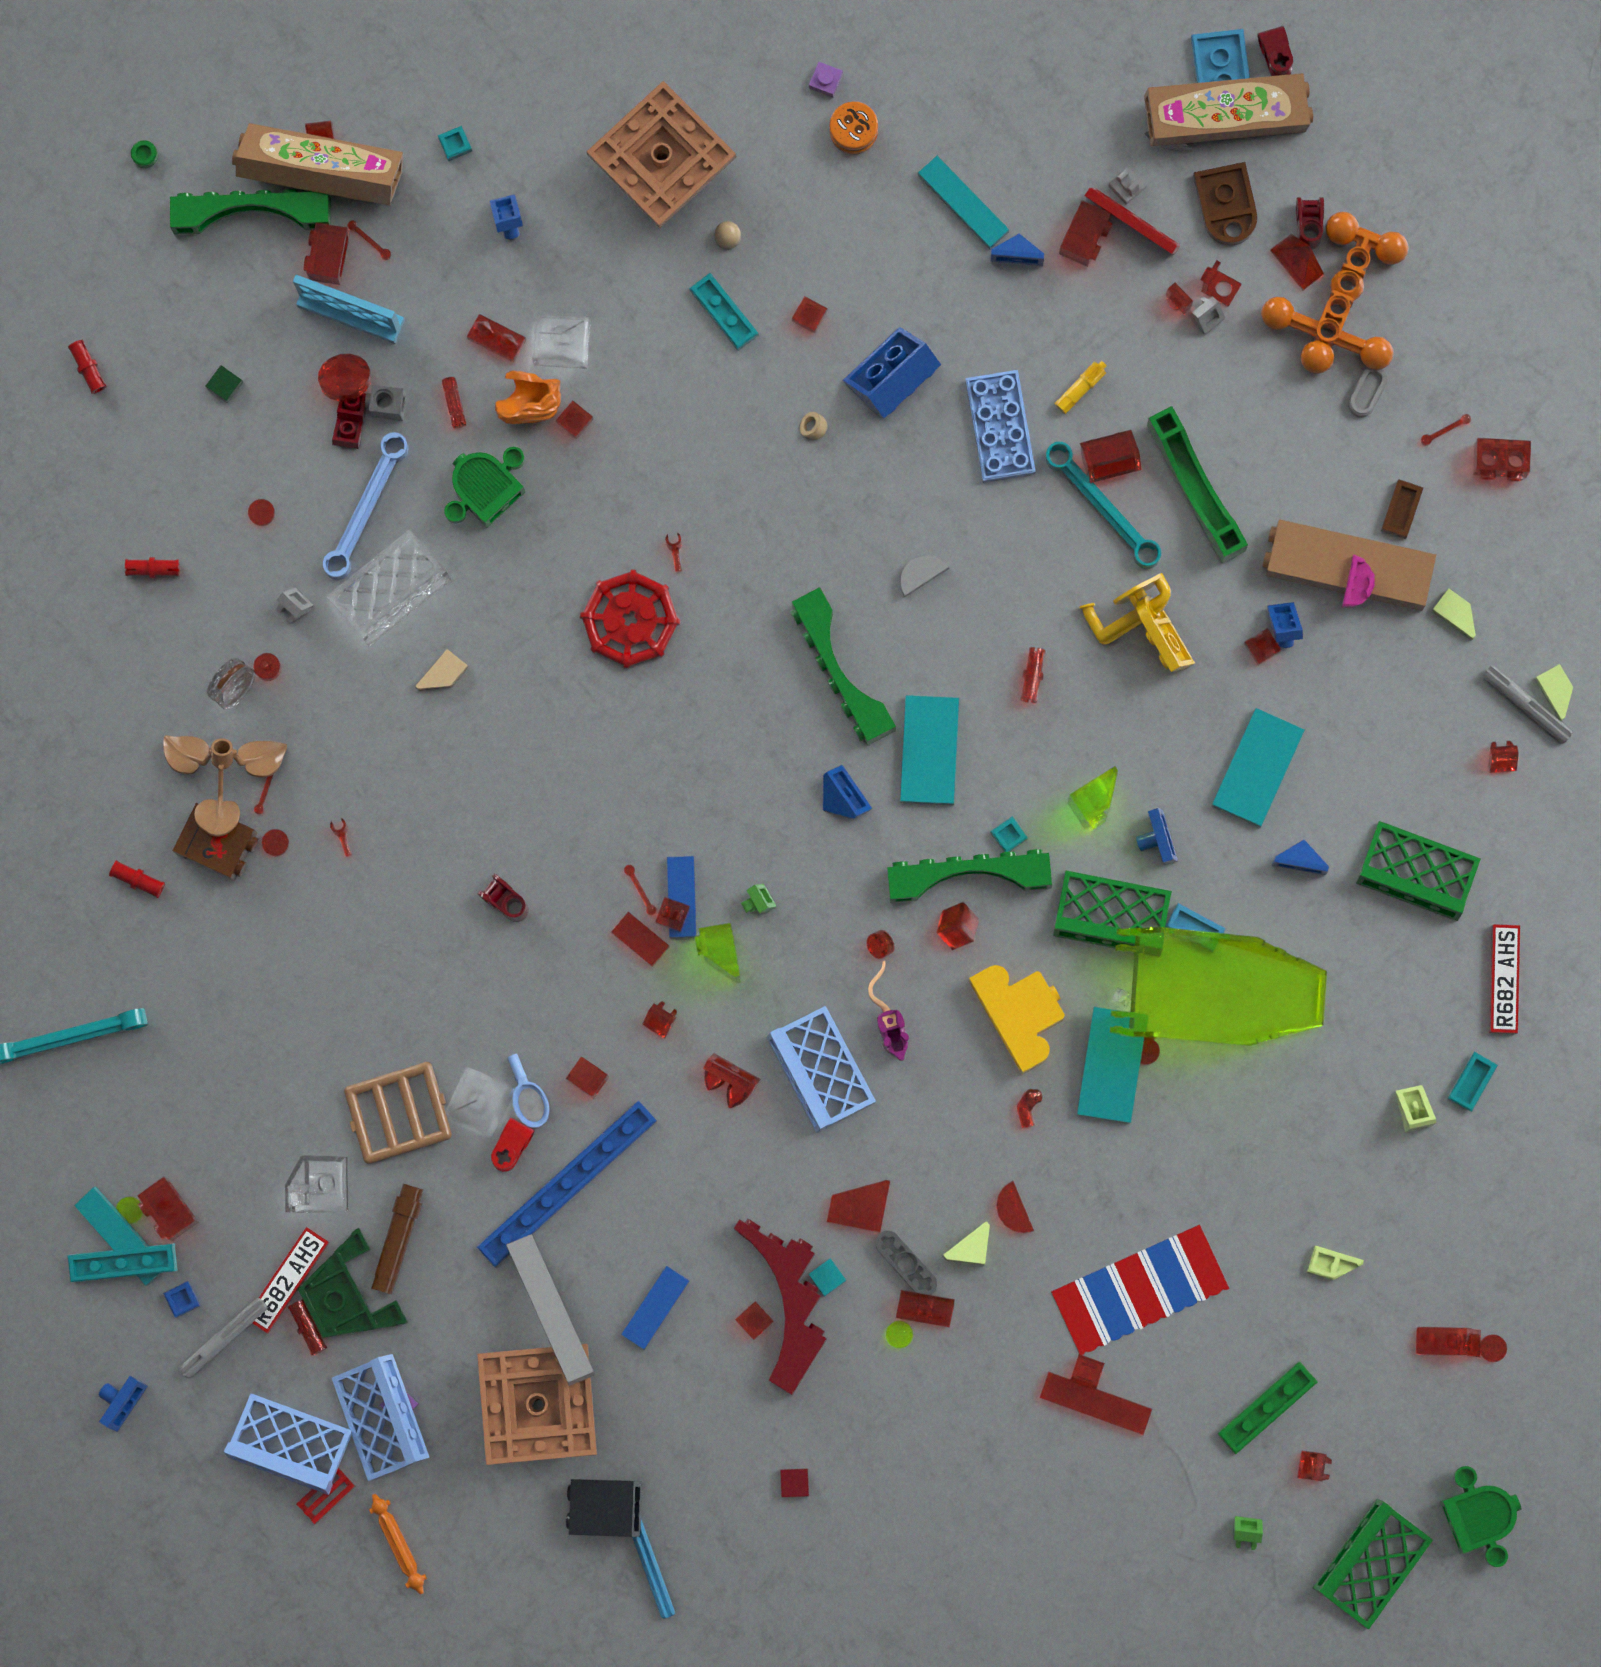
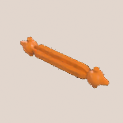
[369,1494,427,1595]

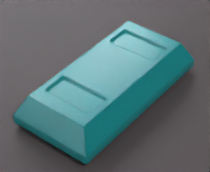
[1448,1051,1498,1112]

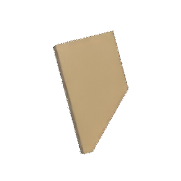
[415,649,468,690]

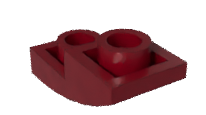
[332,390,367,449]

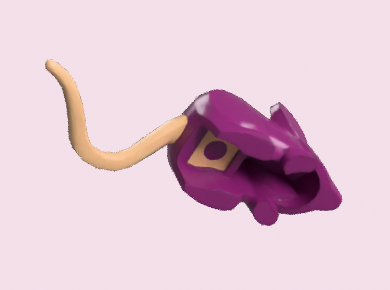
[868,961,909,1061]

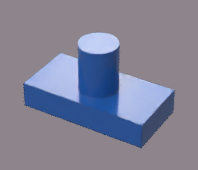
[490,194,523,239]
[1267,602,1303,648]
[1136,808,1178,864]
[99,1376,148,1432]

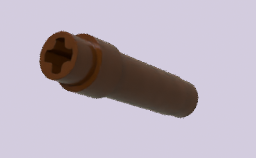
[371,1184,424,1295]

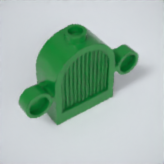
[444,447,526,528]
[1440,1466,1522,1567]

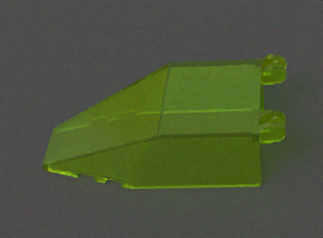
[1110,927,1327,1046]

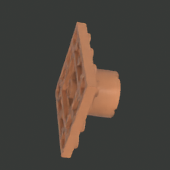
[586,81,737,228]
[477,1344,597,1465]

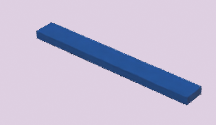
[477,1101,657,1268]

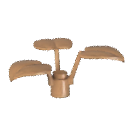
[163,735,287,837]

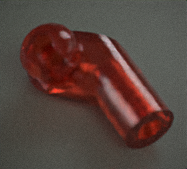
[1017,1089,1043,1129]

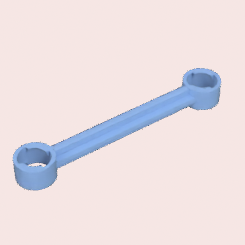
[323,432,409,580]

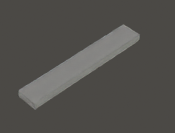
[506,1234,594,1386]

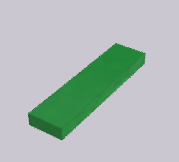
[1217,1361,1318,1455]

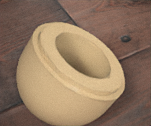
[714,221,741,249]
[800,412,827,440]

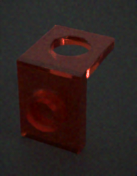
[1200,260,1242,307]

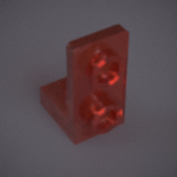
[1416,1327,1481,1357]

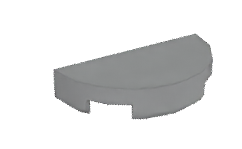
[901,555,949,597]

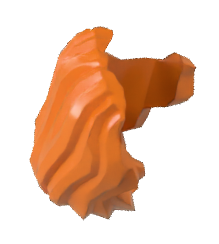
[495,370,561,424]

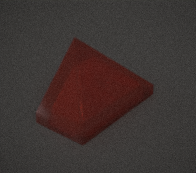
[1270,234,1324,291]

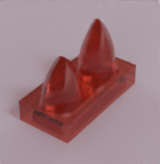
[467,314,526,362]
[703,1053,761,1108]

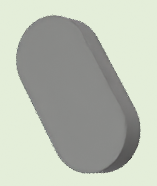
[1348,368,1388,417]

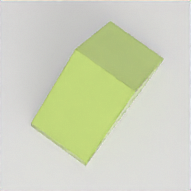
[1396,1085,1436,1132]
[943,1221,990,1266]

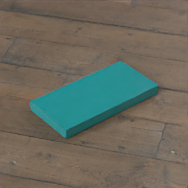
[900,695,959,805]
[1212,708,1305,828]
[1077,1007,1148,1123]

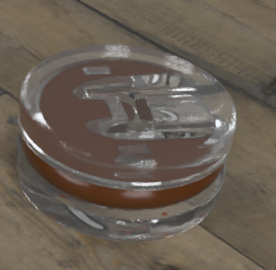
[206,658,256,709]

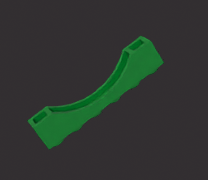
[170,189,331,235]
[1147,406,1248,564]
[790,587,896,746]
[887,849,1052,903]

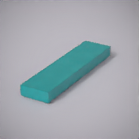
[918,155,1009,249]
[74,1187,161,1286]
[68,1243,178,1282]

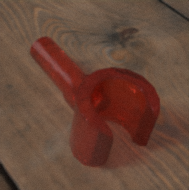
[665,533,682,572]
[330,818,352,857]

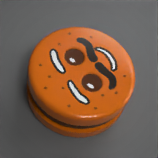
[829,101,878,154]

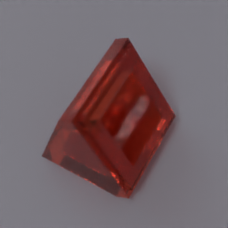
[305,121,335,139]

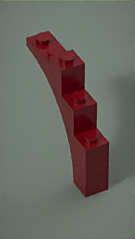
[734,1218,827,1395]

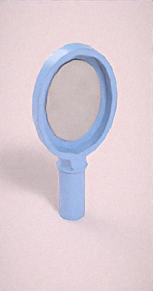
[507,1054,550,1128]

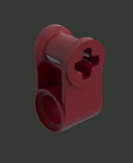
[1257,26,1293,76]
[1296,197,1324,250]
[477,873,529,922]

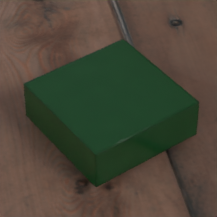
[205,365,243,403]

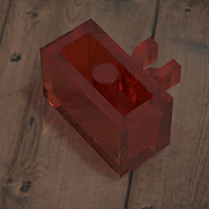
[137,1177,199,1241]

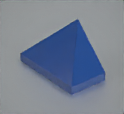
[990,233,1044,266]
[823,765,872,819]
[1272,839,1329,875]

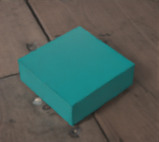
[438,125,472,161]
[990,816,1028,852]
[808,1258,847,1297]

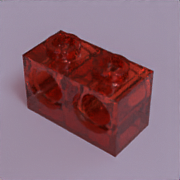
[1473,438,1531,481]

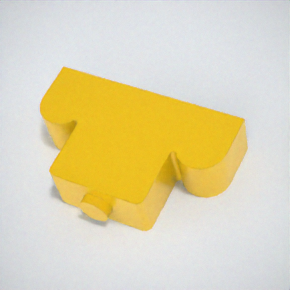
[969,965,1065,1075]

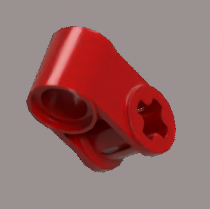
[491,1118,535,1172]

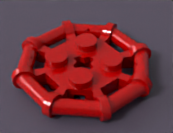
[580,569,680,668]

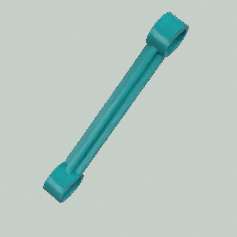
[1045,442,1161,569]
[0,1008,148,1064]

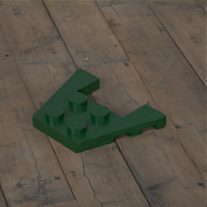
[298,1228,408,1338]

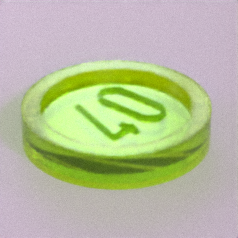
[116,1196,144,1224]
[886,1321,913,1348]

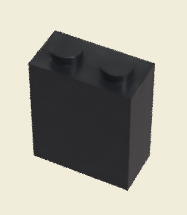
[566,1479,642,1537]

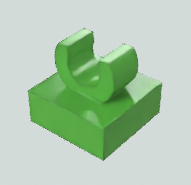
[741,883,777,913]
[1234,1516,1263,1550]

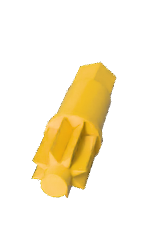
[1054,361,1107,414]

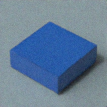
[163,1281,201,1318]

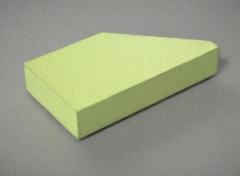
[1432,588,1476,640]
[1535,664,1573,721]
[1307,1246,1364,1280]

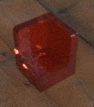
[937,902,979,950]
[566,1057,609,1099]

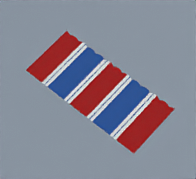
[1051,1224,1230,1356]

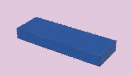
[667,856,697,938]
[621,1266,690,1350]

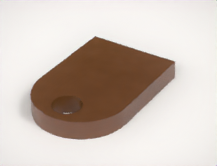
[1193,162,1257,245]

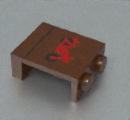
[172,803,258,881]

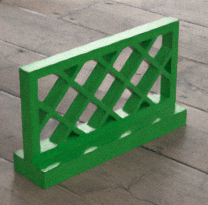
[1356,821,1481,921]
[1053,870,1172,957]
[1313,1499,1433,1630]

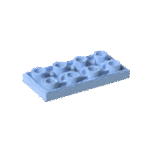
[965,370,1036,483]

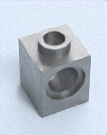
[365,385,406,421]

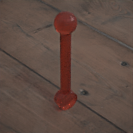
[347,220,391,260]
[1421,414,1471,446]
[254,769,279,814]
[624,865,657,915]

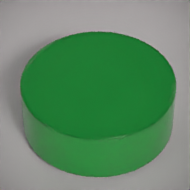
[131,140,158,168]

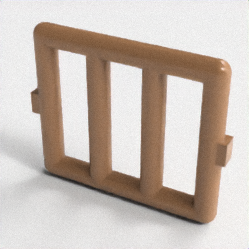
[344,1062,452,1164]

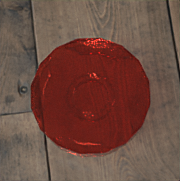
[318,353,371,401]

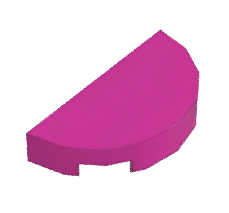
[1342,554,1375,608]

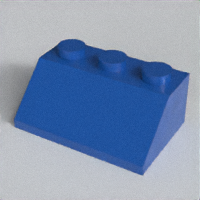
[843,327,941,418]

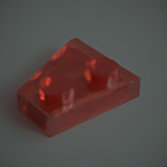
[827,1180,890,1233]

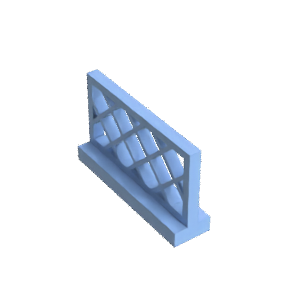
[766,1006,876,1133]
[332,1354,430,1481]
[224,1394,353,1495]

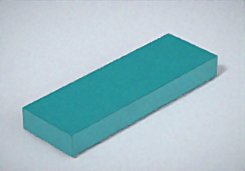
[689,273,759,351]

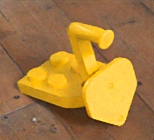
[1079,573,1195,672]

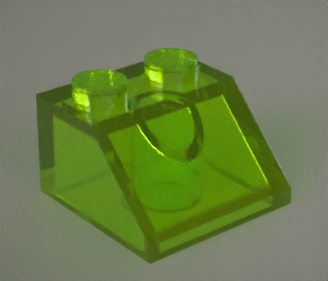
[1068,766,1118,830]
[694,923,741,983]

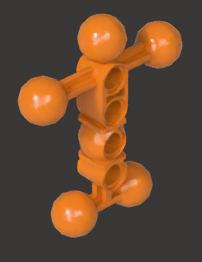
[1261,212,1409,374]

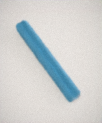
[632,1520,675,1619]

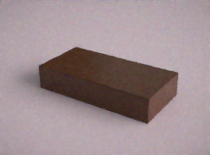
[1381,479,1424,539]

